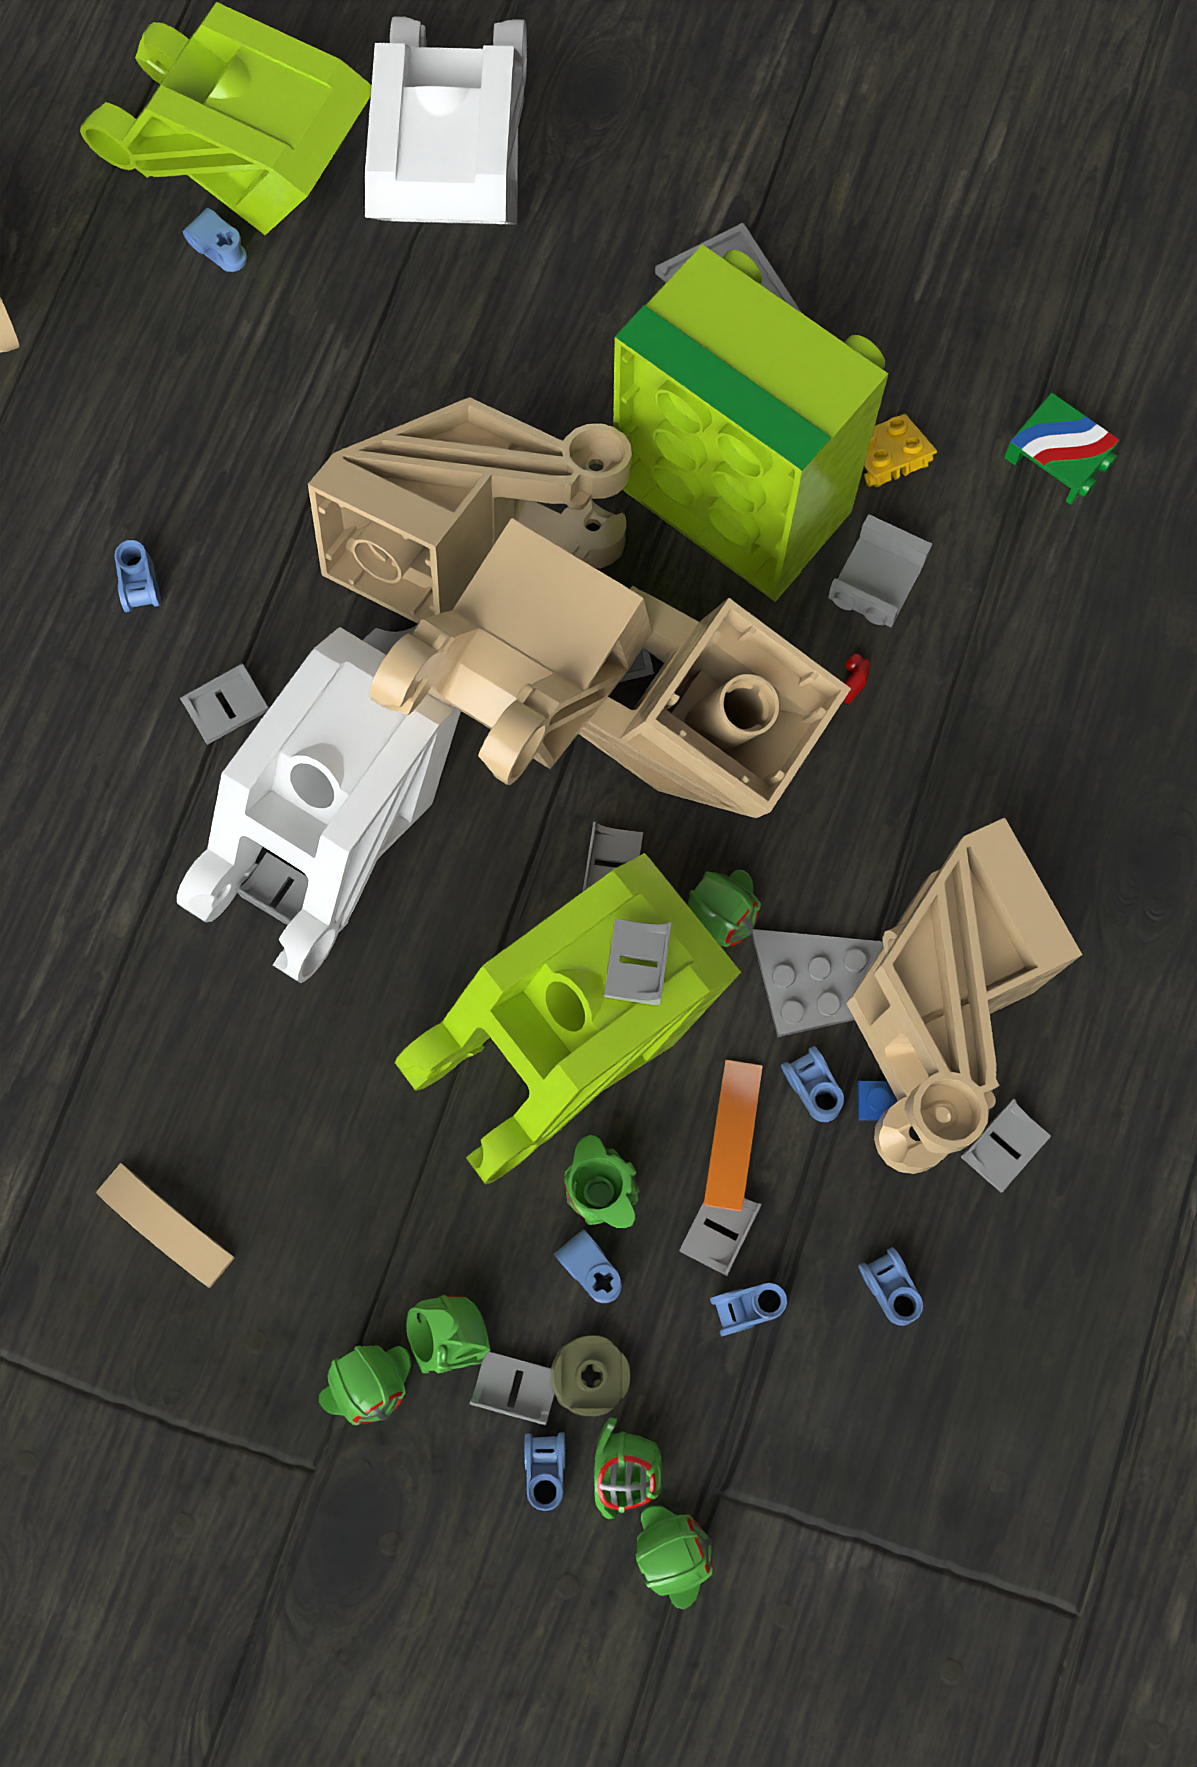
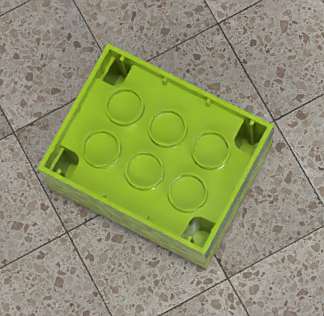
[613,244,888,602]

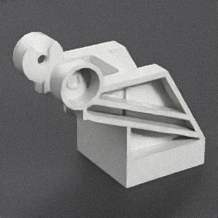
[365,17,527,224]
[177,627,461,983]

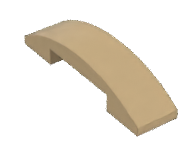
[96,1163,235,1288]

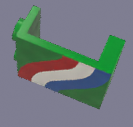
[1004,393,1119,505]

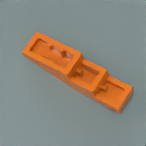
[703,1060,762,1212]

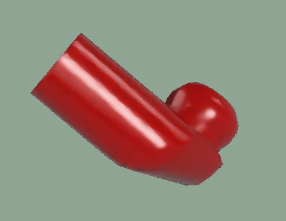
[844,654,871,705]

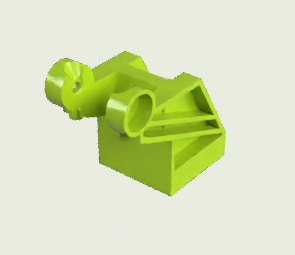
[80,2,372,235]
[395,853,741,1185]

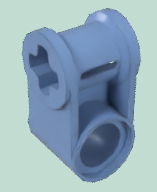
[183,208,247,272]
[115,540,161,612]
[781,1046,844,1122]
[554,1229,622,1304]
[859,1247,923,1326]
[710,1283,787,1337]
[525,1432,566,1511]

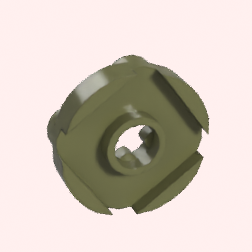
[551,1336,630,1416]

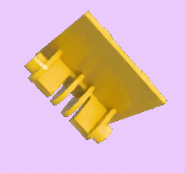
[864,414,937,487]

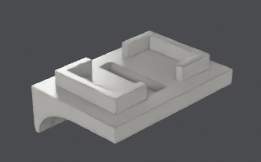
[180,663,269,745]
[583,822,643,891]
[236,853,309,925]
[604,919,671,1006]
[960,1099,1051,1193]
[679,1198,761,1276]
[470,1352,555,1426]

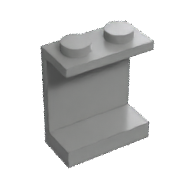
[828,514,932,628]

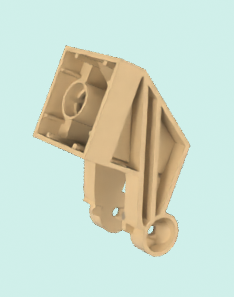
[308,397,632,624]
[369,518,652,785]
[578,586,851,818]
[846,818,1082,1174]

